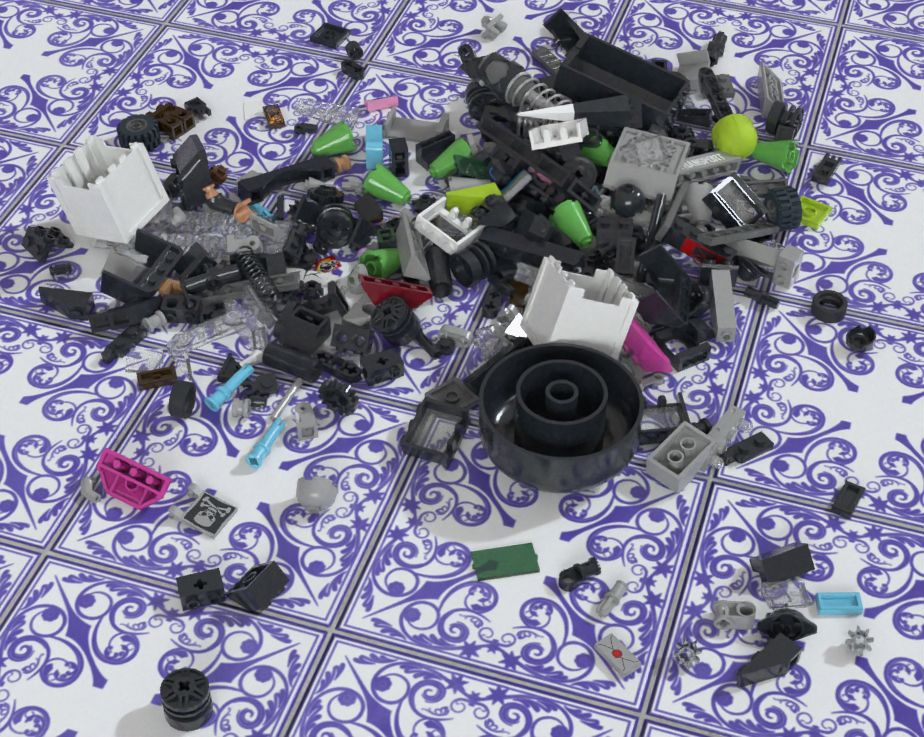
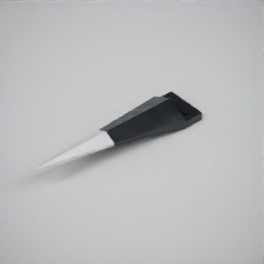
[516,94,642,129]

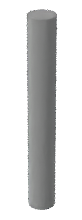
[270,378,303,422]

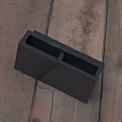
[416,130,455,171]
[749,542,815,586]

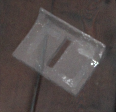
[761,579,813,610]

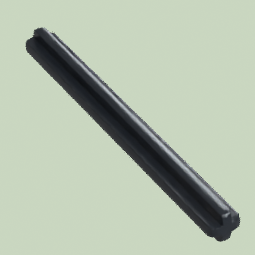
[636,193,666,283]

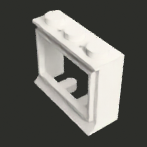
[529,118,589,150]
[414,197,484,255]

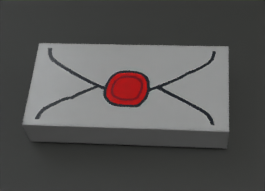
[594,633,641,678]

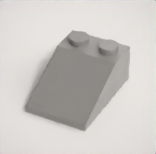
[646,421,717,494]

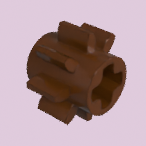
[209,164,228,185]

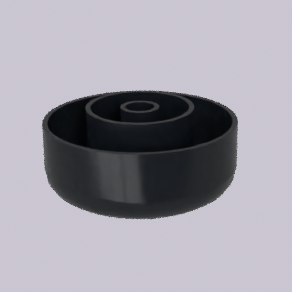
[479,343,644,493]

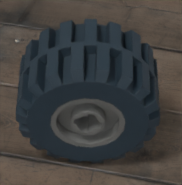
[116,114,161,152]
[764,186,802,232]

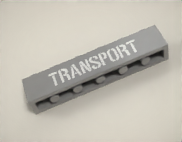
[675,150,742,188]

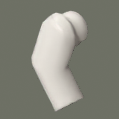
[239,350,263,367]

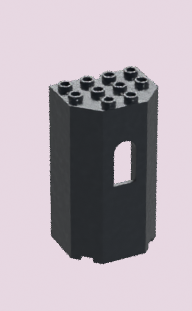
[553,32,690,134]

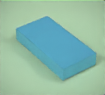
[815,592,864,615]

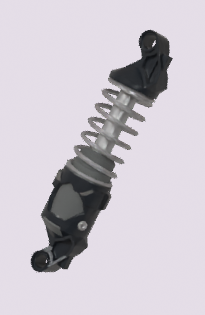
[458,44,602,150]

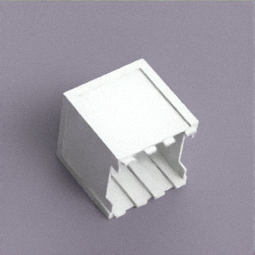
[47,135,169,244]
[519,255,639,360]

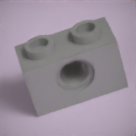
[773,244,804,290]

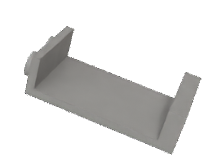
[677,49,711,95]
[383,106,449,142]

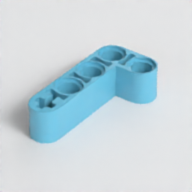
[366,125,383,169]

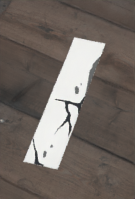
[285,265,339,287]

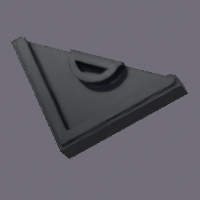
[217,353,251,388]

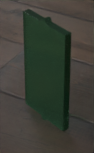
[453,154,489,180]
[471,542,540,581]

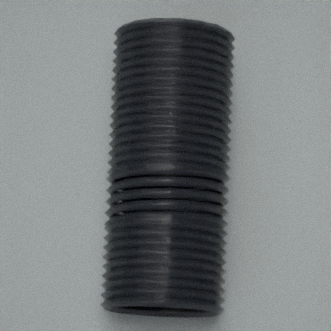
[425,246,453,298]
[262,342,323,383]

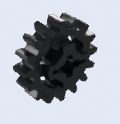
[307,185,344,206]
[318,379,360,416]

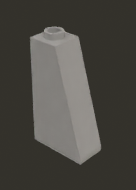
[709,270,737,342]

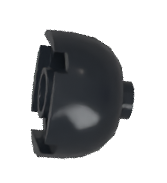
[609,183,645,217]

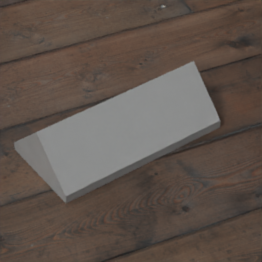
[757,61,785,118]
[395,214,431,281]

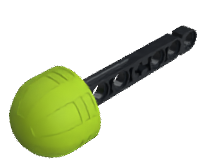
[698,67,758,159]

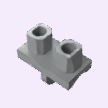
[481,13,508,40]

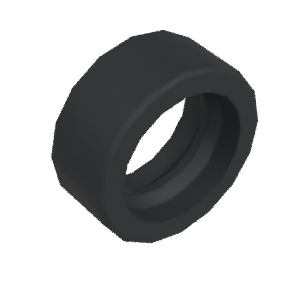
[811,290,848,323]
[169,380,196,419]

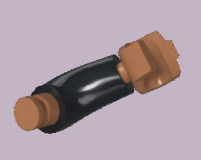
[202,184,259,223]

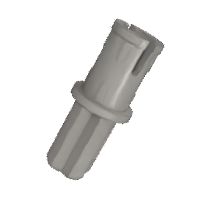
[596,580,628,617]

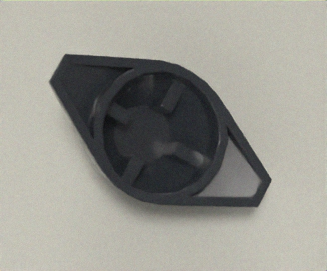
[757,608,817,641]

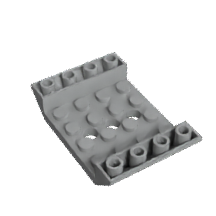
[603,127,691,204]

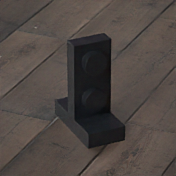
[300,281,350,318]

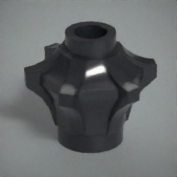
[412,194,436,214]

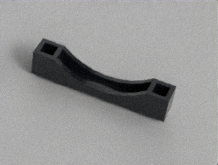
[238,155,336,206]

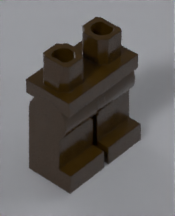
[145,102,196,141]

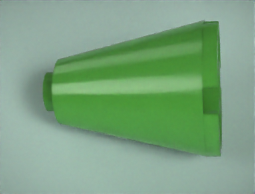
[309,120,357,157]
[579,133,615,167]
[428,138,472,179]
[751,140,799,173]
[363,163,412,205]
[549,200,594,248]
[358,247,401,279]

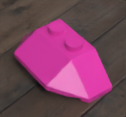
[622,317,673,373]
[96,447,173,510]

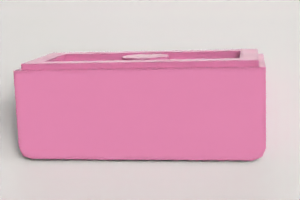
[363,95,398,112]

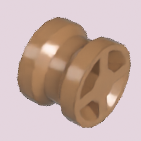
[332,154,351,174]

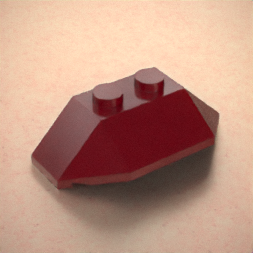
[358,274,433,310]

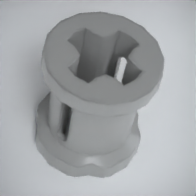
[142,310,167,333]

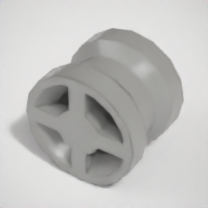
[232,398,251,418]

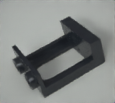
[653,326,711,372]

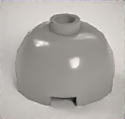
[296,476,338,513]

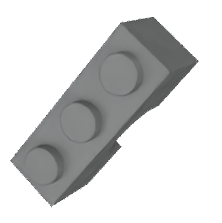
[342,292,376,340]

